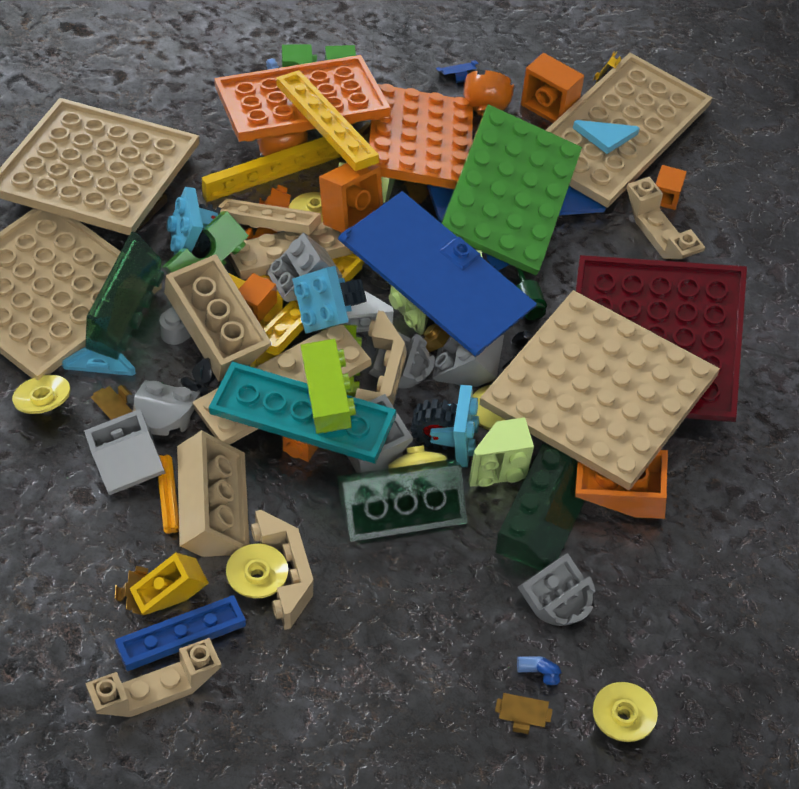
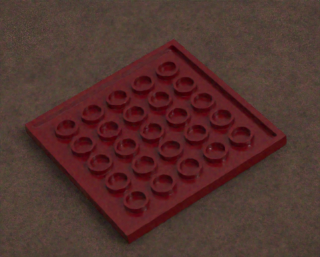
[576,255,747,422]

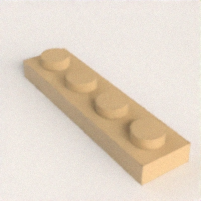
[218,198,322,235]

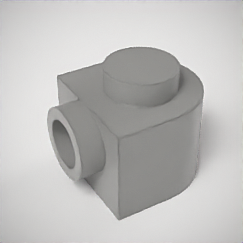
[159,306,191,345]

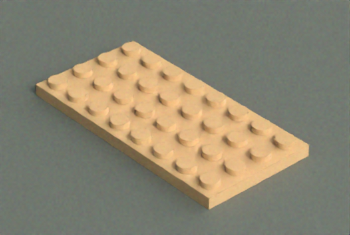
[546,53,712,208]

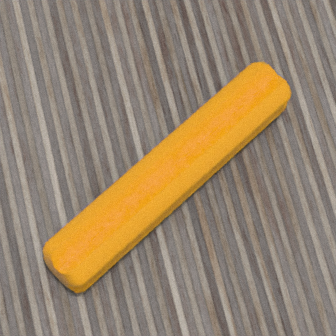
[158,454,179,534]

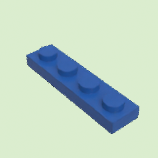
[115,595,246,671]

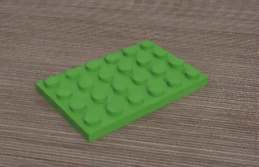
[441,104,582,276]

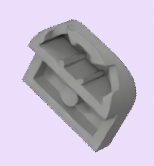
[368,331,435,389]
[133,380,200,436]
[518,553,595,626]

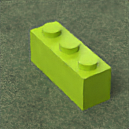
[300,339,356,434]

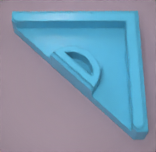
[573,120,640,154]
[62,336,136,376]

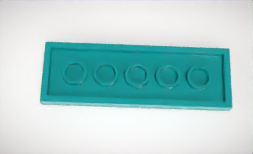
[209,361,396,464]

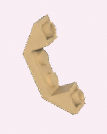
[627,177,705,259]
[355,310,407,405]
[251,510,314,630]
[85,638,221,717]

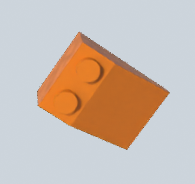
[575,450,668,519]

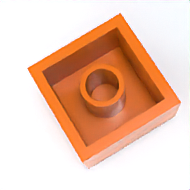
[521,53,584,123]
[319,163,383,233]

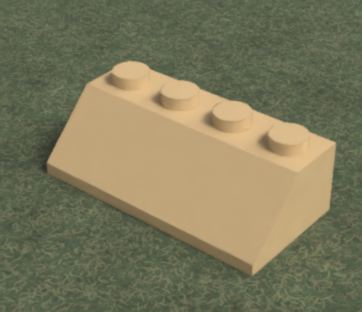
[164,254,272,381]
[177,430,250,557]

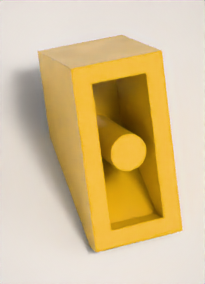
[129,552,209,615]

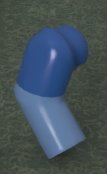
[517,656,562,685]

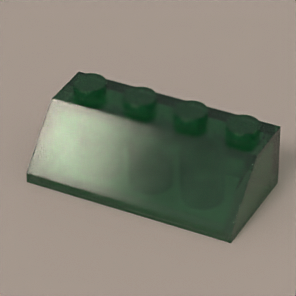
[85,231,164,360]
[495,443,586,571]
[337,459,467,542]

